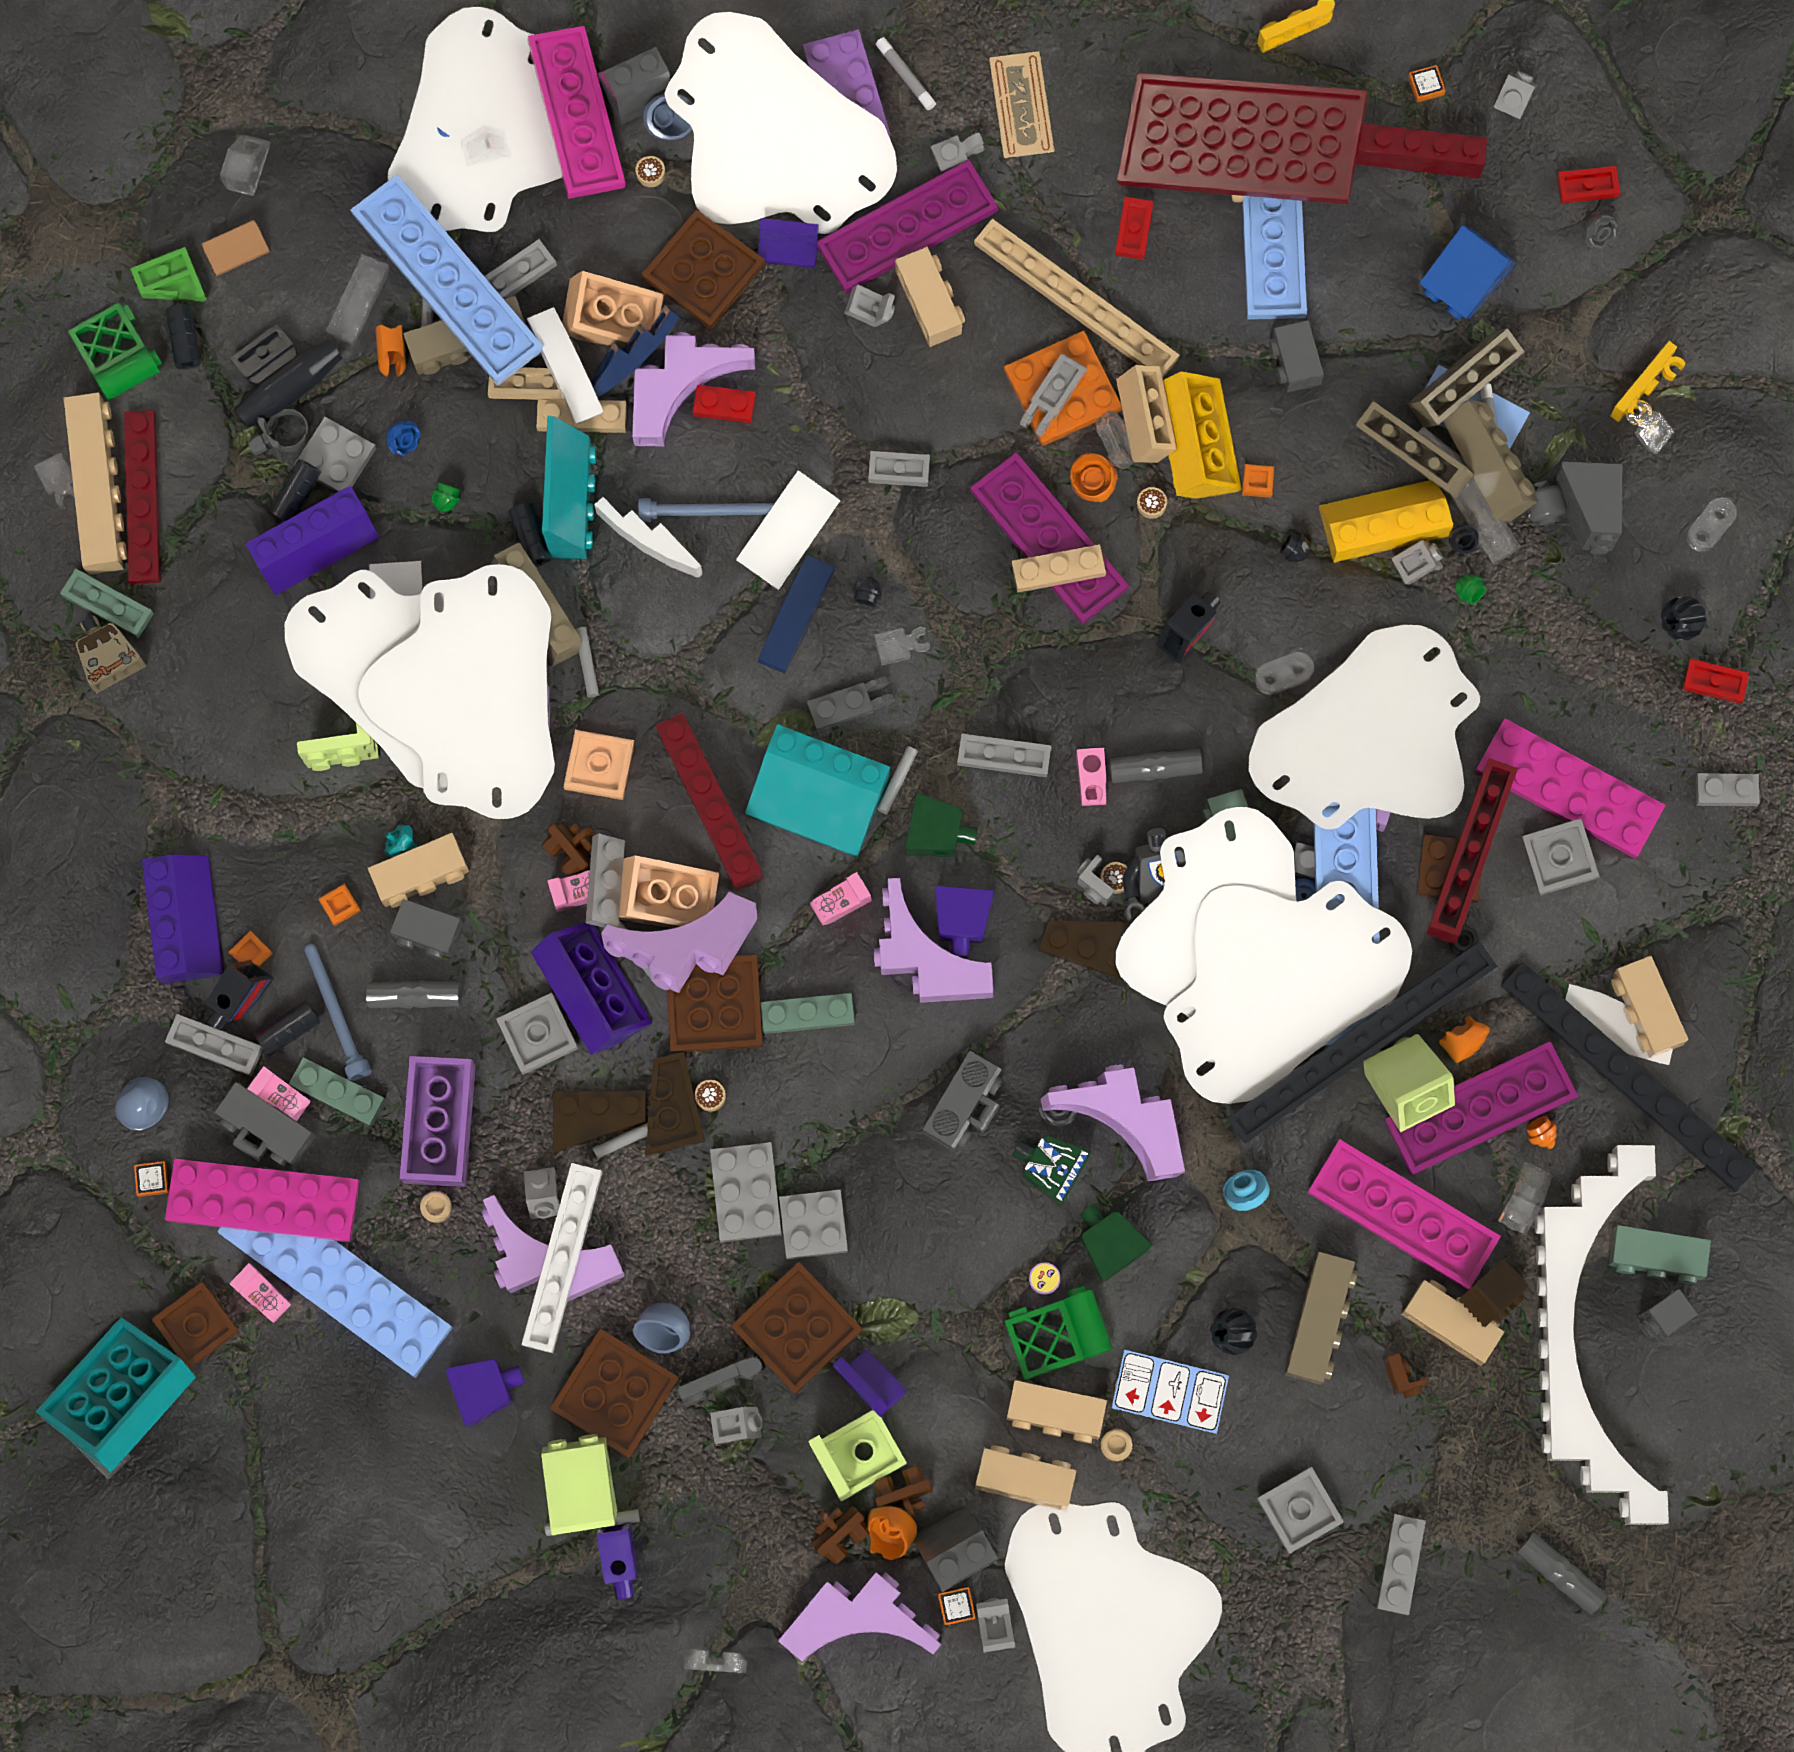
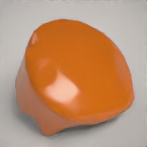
[1070,453,1118,502]
[1439,1016,1490,1063]
[868,1506,917,1559]

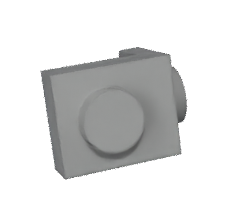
[1494,71,1537,119]
[844,284,895,327]
[1077,855,1115,906]
[524,1167,560,1219]
[976,1598,1015,1652]

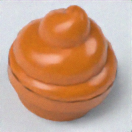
[1526,1116,1557,1149]

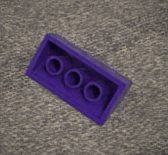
[245,485,379,595]
[142,855,223,984]
[531,922,652,1055]

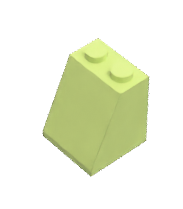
[1363,1034,1455,1132]
[541,1434,617,1535]

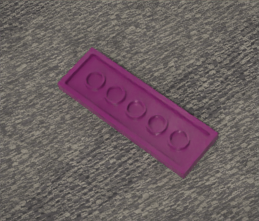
[817,160,998,294]
[970,452,1129,625]
[1384,1041,1578,1176]

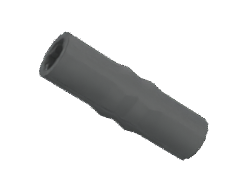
[1109,748,1203,783]
[366,980,462,1008]
[1516,1532,1608,1615]

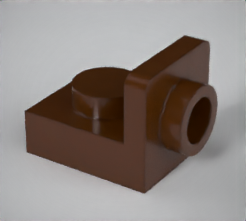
[1383,1353,1428,1398]

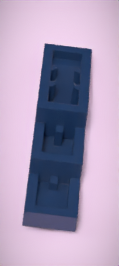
[590,305,680,398]
[757,555,835,674]

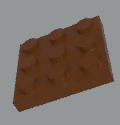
[641,209,766,330]
[667,955,763,1053]
[731,1262,863,1395]
[550,1329,680,1459]

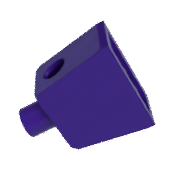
[935,886,994,959]
[445,1359,525,1428]
[596,1523,638,1599]

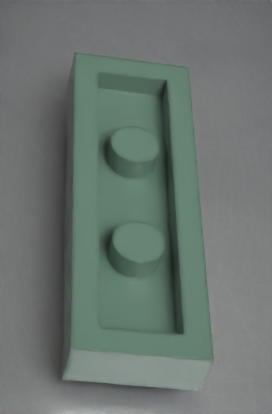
[60,569,154,639]
[760,993,855,1034]
[289,1057,386,1126]

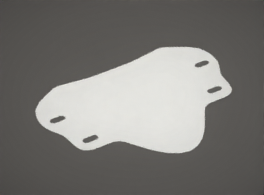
[388,7,562,232]
[665,12,897,234]
[357,564,555,819]
[284,570,447,793]
[1249,625,1480,830]
[1116,807,1297,1063]
[1164,881,1412,1104]
[1005,1503,1222,1752]

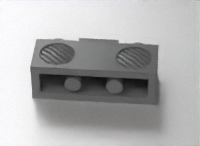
[923,1051,1003,1153]
[214,1082,316,1167]

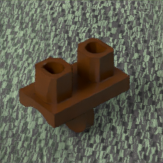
[542,823,594,877]
[875,1466,933,1521]
[811,1506,869,1564]

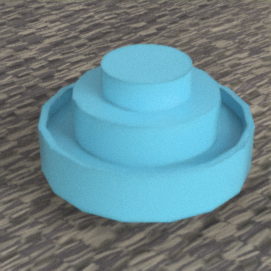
[1223,1170,1270,1211]

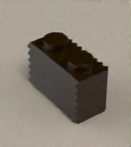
[1459,1258,1529,1327]

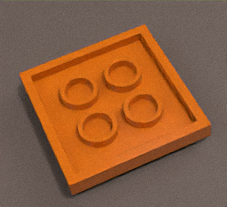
[1004,331,1122,446]

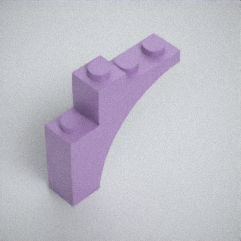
[632,332,755,446]
[874,878,993,1003]
[601,892,758,993]
[1041,1064,1185,1182]
[481,1195,625,1302]
[778,1572,941,1662]

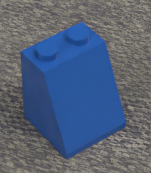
[1419,225,1517,320]

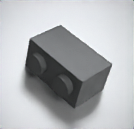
[1269,320,1324,393]
[390,899,464,960]
[1637,1289,1698,1342]

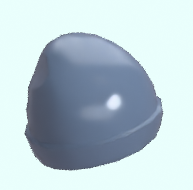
[643,94,693,141]
[115,1077,169,1130]
[633,1302,690,1353]

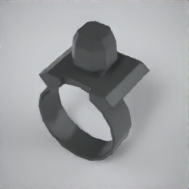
[247,409,310,458]

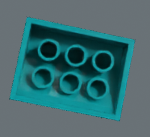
[542,416,597,559]
[745,724,891,858]
[36,1317,196,1473]

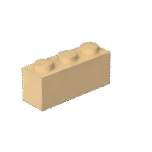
[895,247,965,347]
[1116,365,1177,463]
[368,833,469,908]
[1611,956,1689,1058]
[1401,1280,1504,1366]
[1006,1380,1107,1444]
[975,1445,1076,1511]

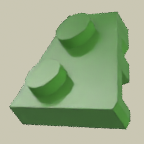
[130,247,207,302]

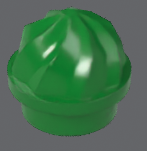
[432,482,461,512]
[1455,574,1487,605]

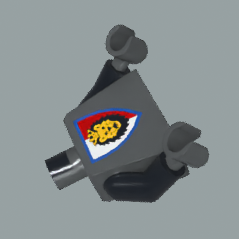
[1122,828,1186,920]

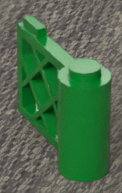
[68,302,162,401]
[1005,1286,1113,1380]

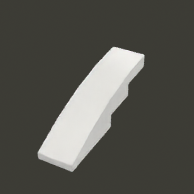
[526,307,603,425]
[594,497,703,578]

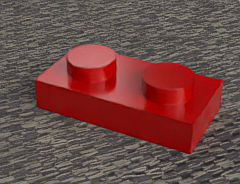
[1556,166,1621,204]
[1115,197,1154,260]
[693,385,756,424]
[1682,658,1749,704]

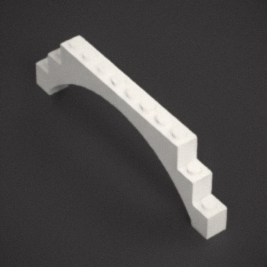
[1535,1145,1669,1525]

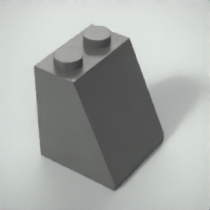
[597,47,670,124]
[1553,462,1623,555]
[913,1506,998,1593]

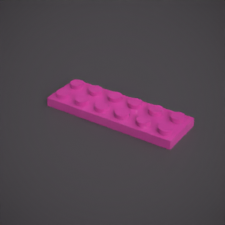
[528,26,625,199]
[1475,718,1666,859]
[1307,1139,1501,1290]
[165,1159,360,1242]

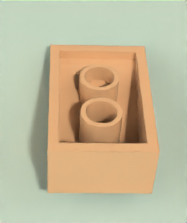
[562,271,664,347]
[619,856,719,928]

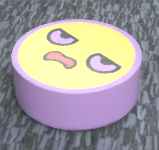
[1029,1263,1060,1295]

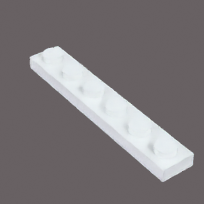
[522,1163,602,1353]

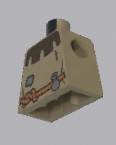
[75,616,146,694]

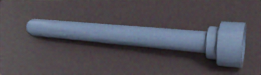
[639,498,775,522]
[304,944,372,1081]

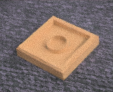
[563,730,635,800]

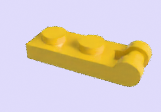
[1257,0,1335,53]

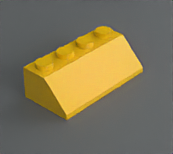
[1163,371,1242,499]
[1319,480,1453,563]

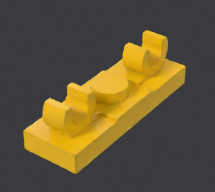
[1610,341,1686,425]

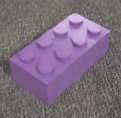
[803,29,891,141]
[400,1056,476,1187]

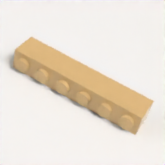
[64,392,127,575]

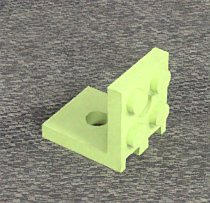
[297,723,380,771]
[808,1410,907,1502]

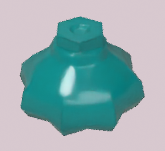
[384,824,417,857]

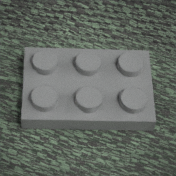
[710,1142,782,1242]

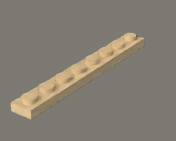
[974,219,1179,379]

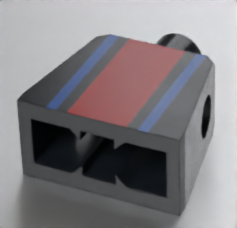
[1157,592,1220,664]
[206,960,274,1031]

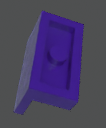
[758,218,819,268]
[832,1350,906,1417]

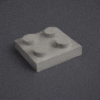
[294,417,377,492]
[1522,819,1600,895]
[496,993,578,1075]
[779,1189,848,1260]
[1257,1467,1344,1554]

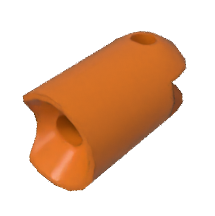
[375,325,406,377]

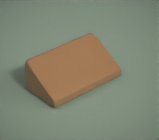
[202,220,270,276]

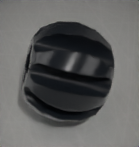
[1661,596,1707,641]
[1210,1308,1258,1355]

